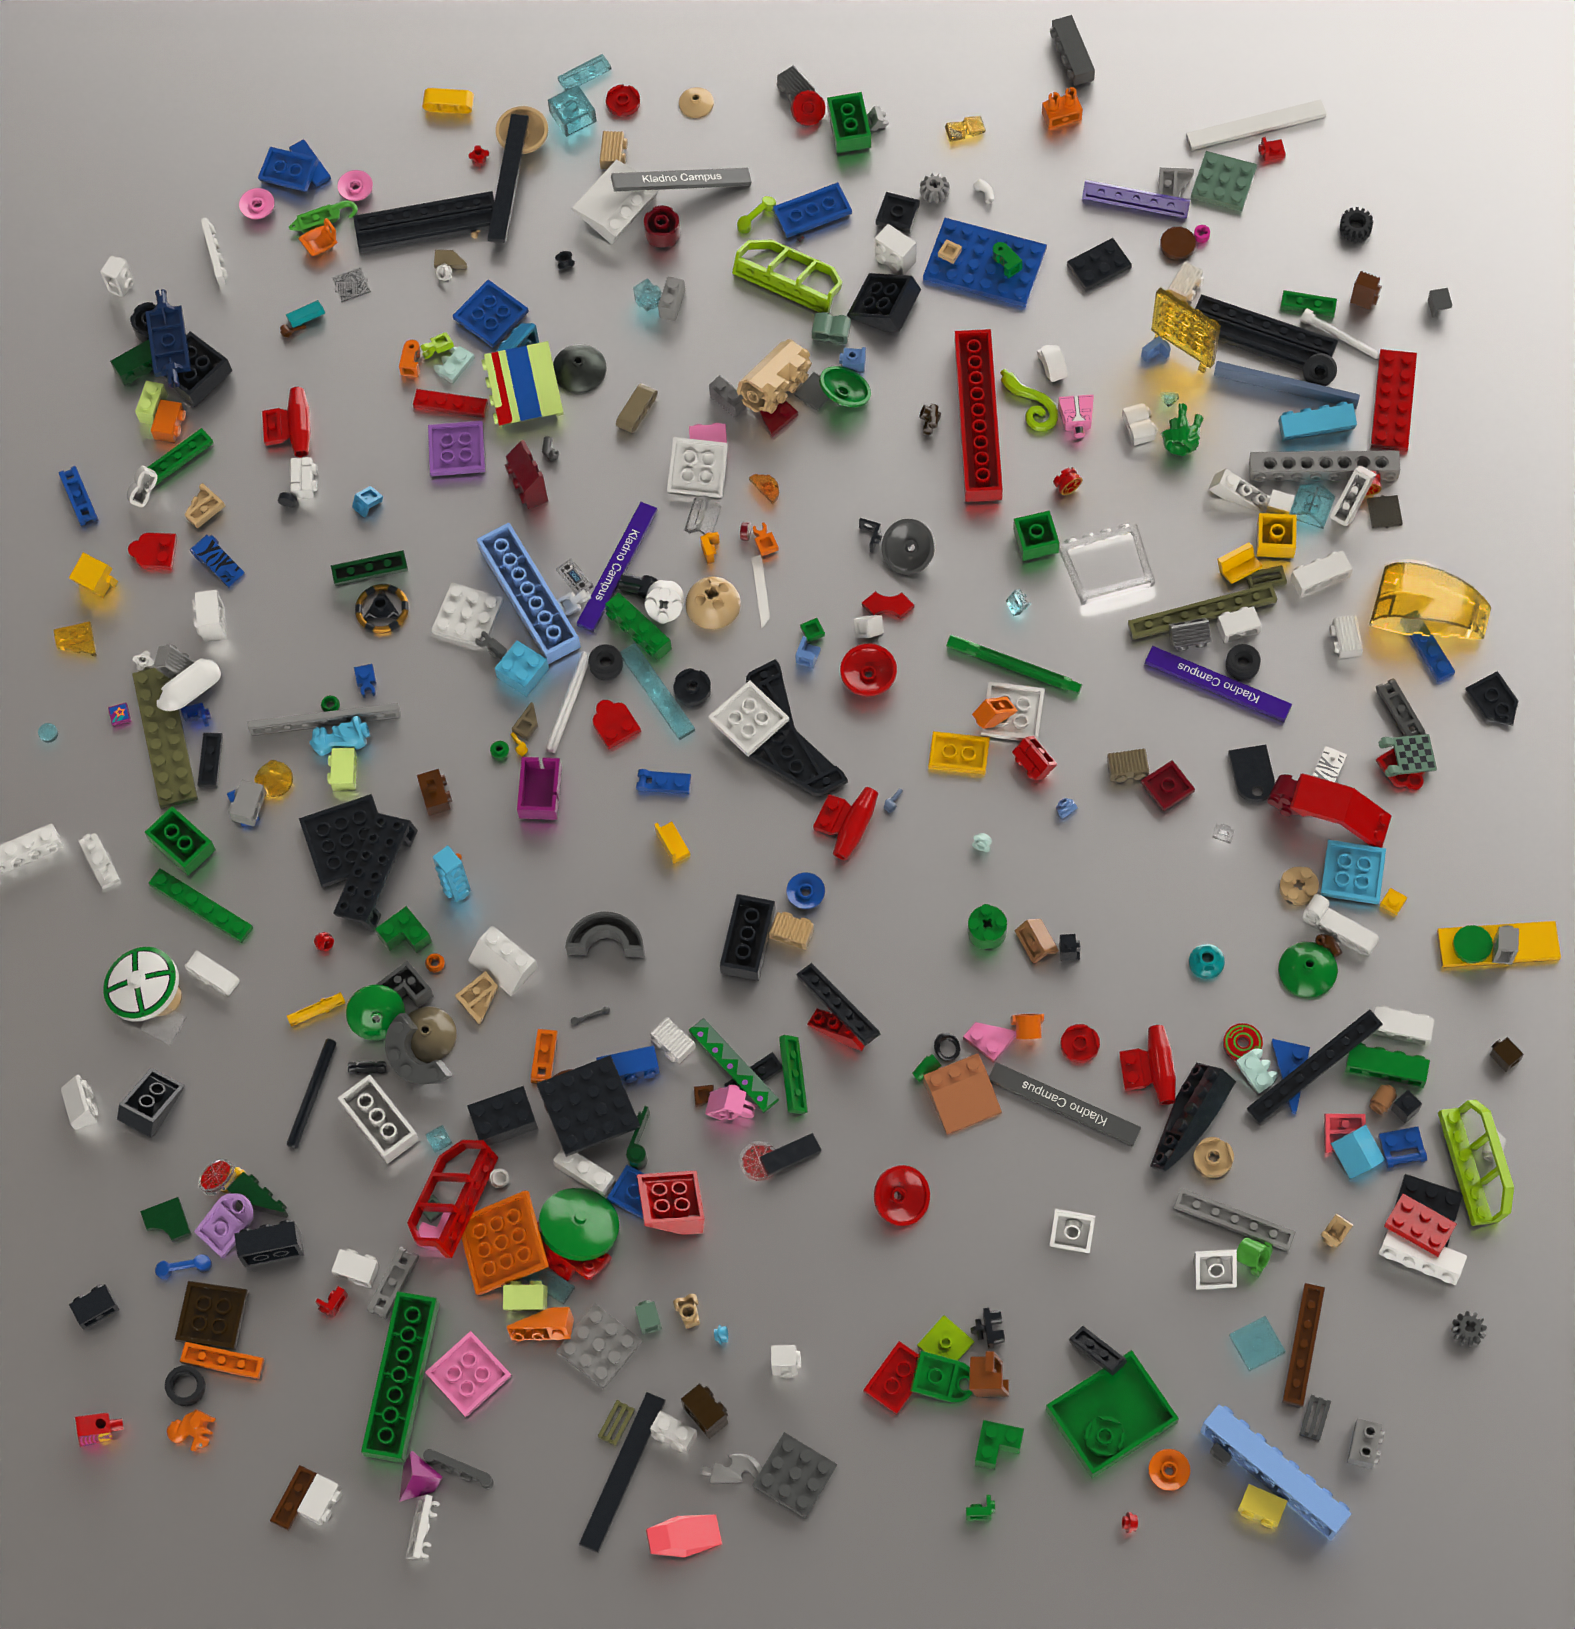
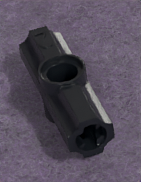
[618,573,667,601]

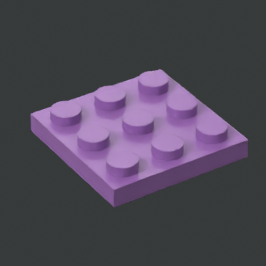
[428,421,485,476]

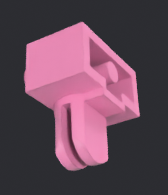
[705,1085,756,1121]

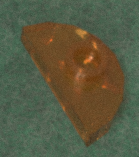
[749,474,779,504]

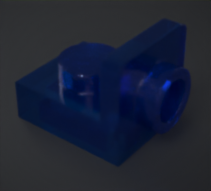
[181,702,211,727]

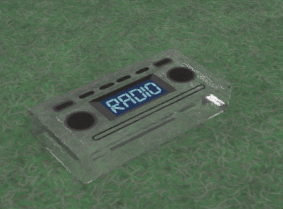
[556,559,593,595]

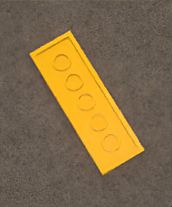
[1437,921,1561,967]

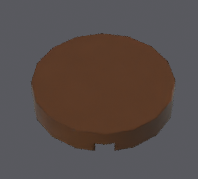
[1160,227,1196,260]

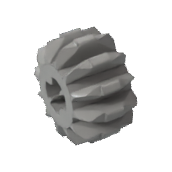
[920,173,950,204]

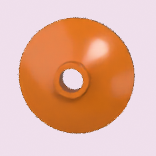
[1148,1449,1190,1491]

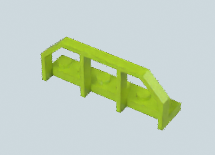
[732,239,843,313]
[1438,1099,1514,1226]

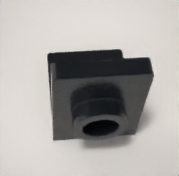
[859,518,882,553]

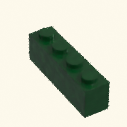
[110,339,153,385]
[331,550,408,586]

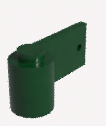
[626,1106,650,1170]

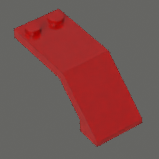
[1290,773,1392,848]

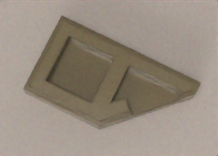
[434,250,467,269]
[511,702,538,741]

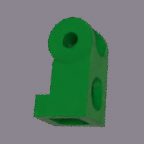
[993,242,1022,279]

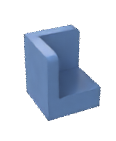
[795,636,821,669]

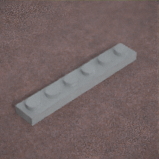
[1174,1188,1296,1252]

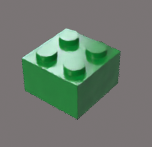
[1013,510,1060,561]

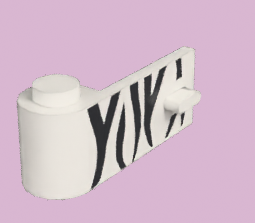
[1312,746,1347,782]

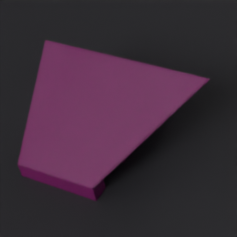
[399,1451,443,1502]

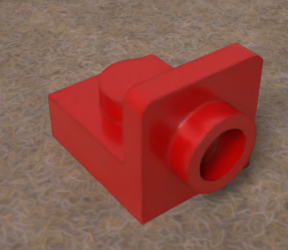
[1258,137,1286,161]
[315,1286,348,1316]

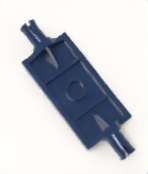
[146,289,191,388]

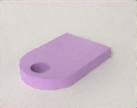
[194,1193,253,1258]

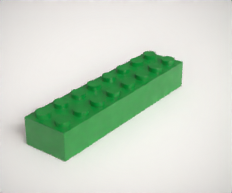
[361,1291,440,1463]

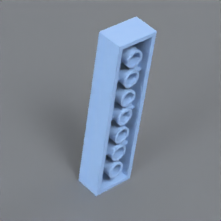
[476,523,581,664]
[1200,1404,1352,1541]

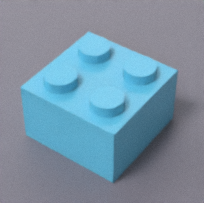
[495,640,549,697]

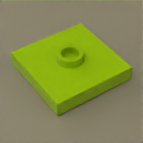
[917,1315,975,1361]

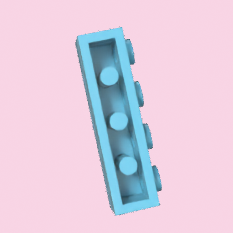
[1278,402,1357,441]
[433,845,471,902]

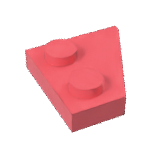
[1324,1114,1366,1153]

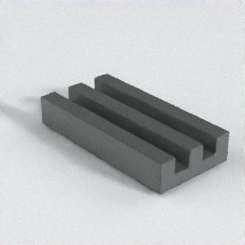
[1299,1394,1331,1441]

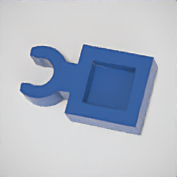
[354,664,376,698]

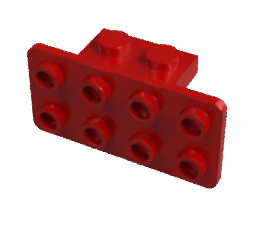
[537,1222,612,1282]

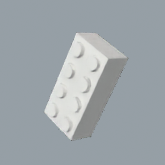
[338,1074,419,1164]

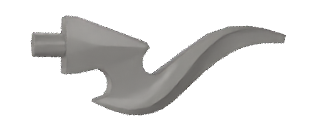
[701,1454,762,1484]

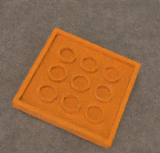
[462,1190,549,1295]

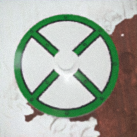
[103,947,179,1021]

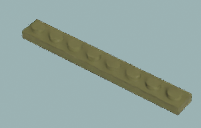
[1128,583,1277,640]

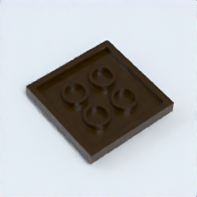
[175,1281,248,1350]

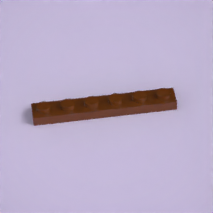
[1282,1283,1325,1407]

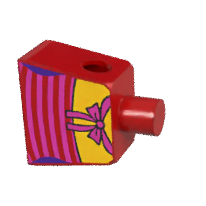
[75,1413,124,1447]

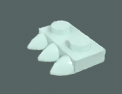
[434,346,475,384]
[1235,1049,1278,1094]

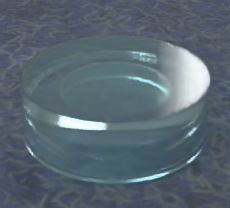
[38,723,58,743]

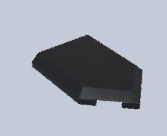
[1465,671,1519,726]

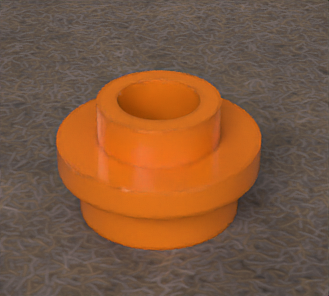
[425,953,445,973]

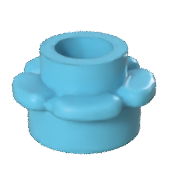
[714,1325,728,1345]

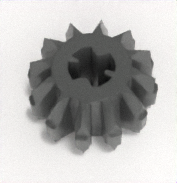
[1451,1311,1487,1347]

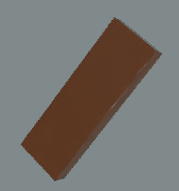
[270,1465,317,1531]

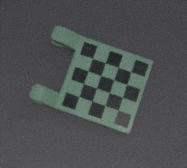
[1378,734,1437,777]

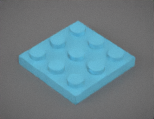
[1320,840,1386,905]

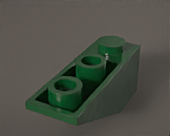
[227,1172,289,1218]

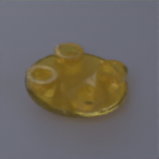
[254,760,293,798]

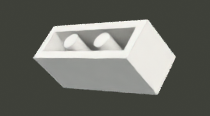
[1330,465,1377,526]
[1290,550,1353,598]
[1372,1005,1435,1047]
[553,1149,616,1197]

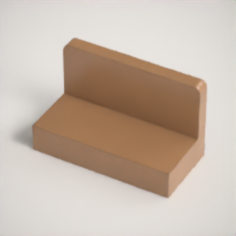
[1014,919,1059,963]

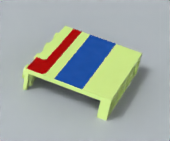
[481,341,564,428]

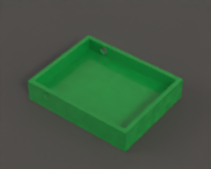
[1046,1350,1179,1478]

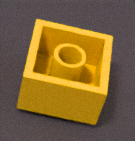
[1256,513,1297,558]

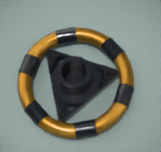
[355,584,409,633]

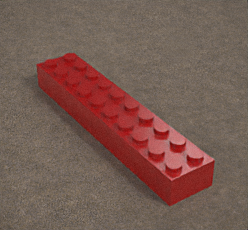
[954,329,1003,502]

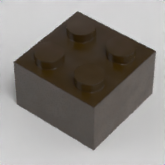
[681,1383,728,1439]

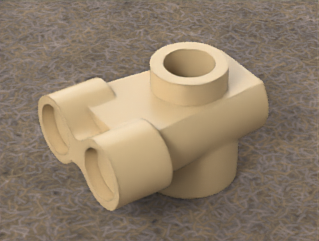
[673,1294,700,1329]

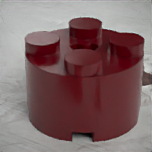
[644,205,681,247]
[1267,774,1299,817]

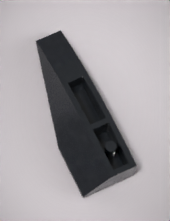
[1150,1062,1236,1172]

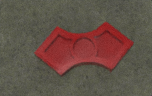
[862,591,914,619]

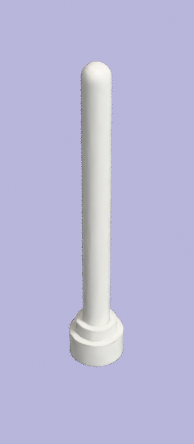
[1300,308,1380,359]

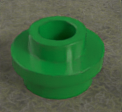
[321,695,340,712]
[490,741,509,759]

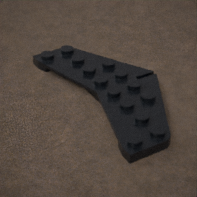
[746,659,848,797]

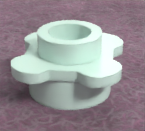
[972,833,992,852]

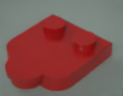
[128,533,177,570]
[593,700,641,750]
[1376,748,1425,791]

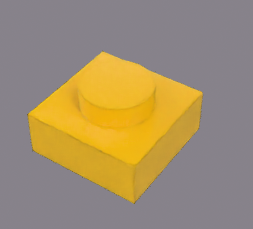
[1380,888,1407,915]

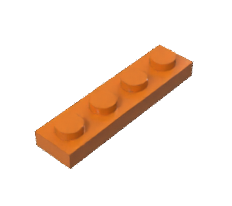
[180,1342,265,1379]

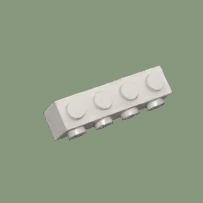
[0,823,64,875]
[1378,1229,1467,1285]

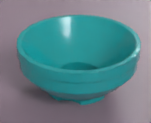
[1189,944,1225,979]

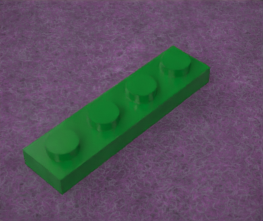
[147,428,214,486]
[779,1035,808,1114]

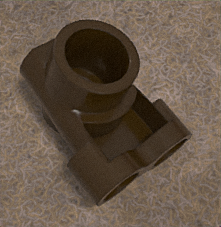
[919,404,941,436]

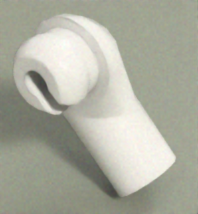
[974,180,994,203]

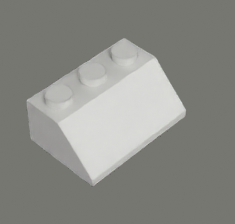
[468,925,537,996]

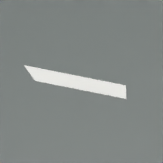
[751,554,770,629]

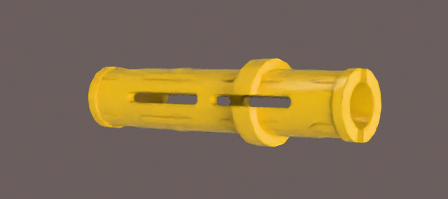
[287,992,346,1027]

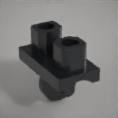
[970,1308,1005,1349]

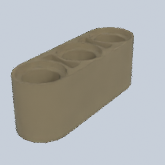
[616,383,658,434]

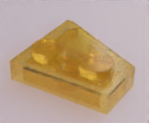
[54,621,97,656]

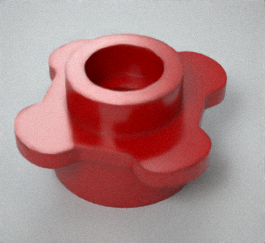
[468,145,489,164]

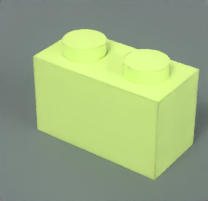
[135,380,168,425]
[327,748,357,791]
[503,1281,548,1311]

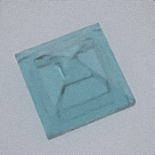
[1160,392,1179,408]

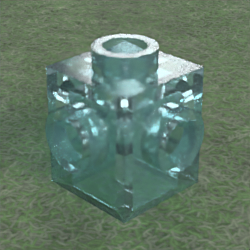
[633,278,662,311]

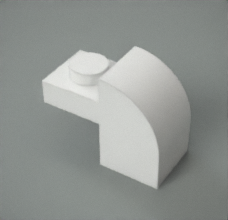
[1037,345,1068,382]

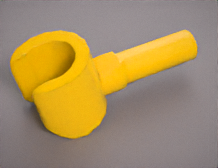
[510,732,528,757]

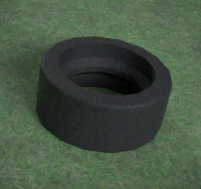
[165,1365,206,1406]

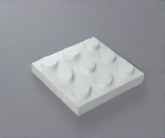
[667,437,729,498]
[431,582,504,648]
[709,681,789,756]
[981,681,1045,741]

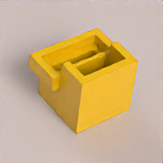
[69,552,118,598]

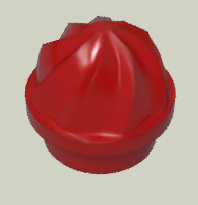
[314,932,334,951]

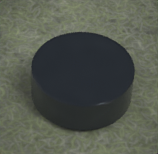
[277,492,297,507]

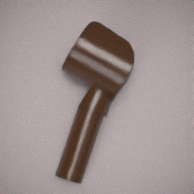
[280,324,306,338]

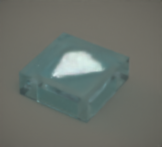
[425,1125,452,1153]

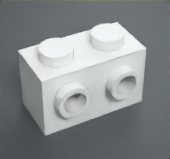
[101,255,134,297]
[771,1345,801,1378]
[650,1411,698,1453]

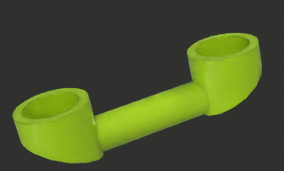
[737,196,776,234]

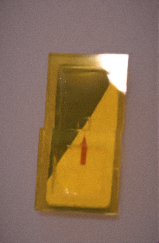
[945,116,986,141]

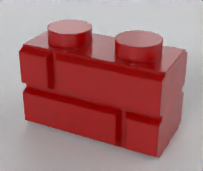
[1012,736,1057,781]

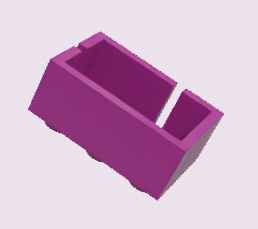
[517,757,562,820]

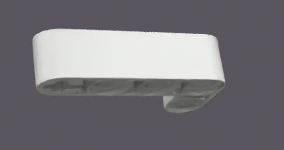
[1303,894,1379,956]

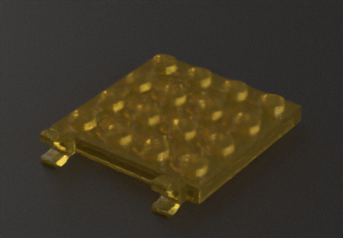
[1151,287,1221,373]

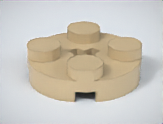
[1279,867,1319,906]
[1193,1137,1234,1178]

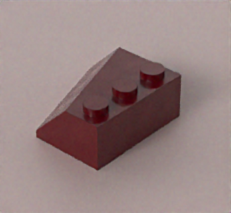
[504,440,548,509]

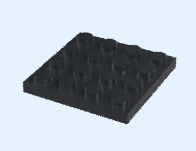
[299,794,395,888]
[537,1055,640,1157]

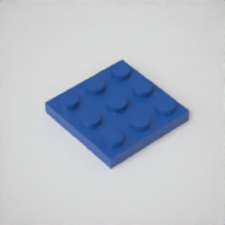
[452,279,529,348]

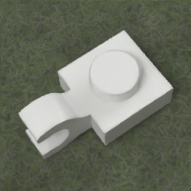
[556,590,591,617]

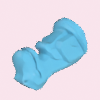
[310,716,370,756]

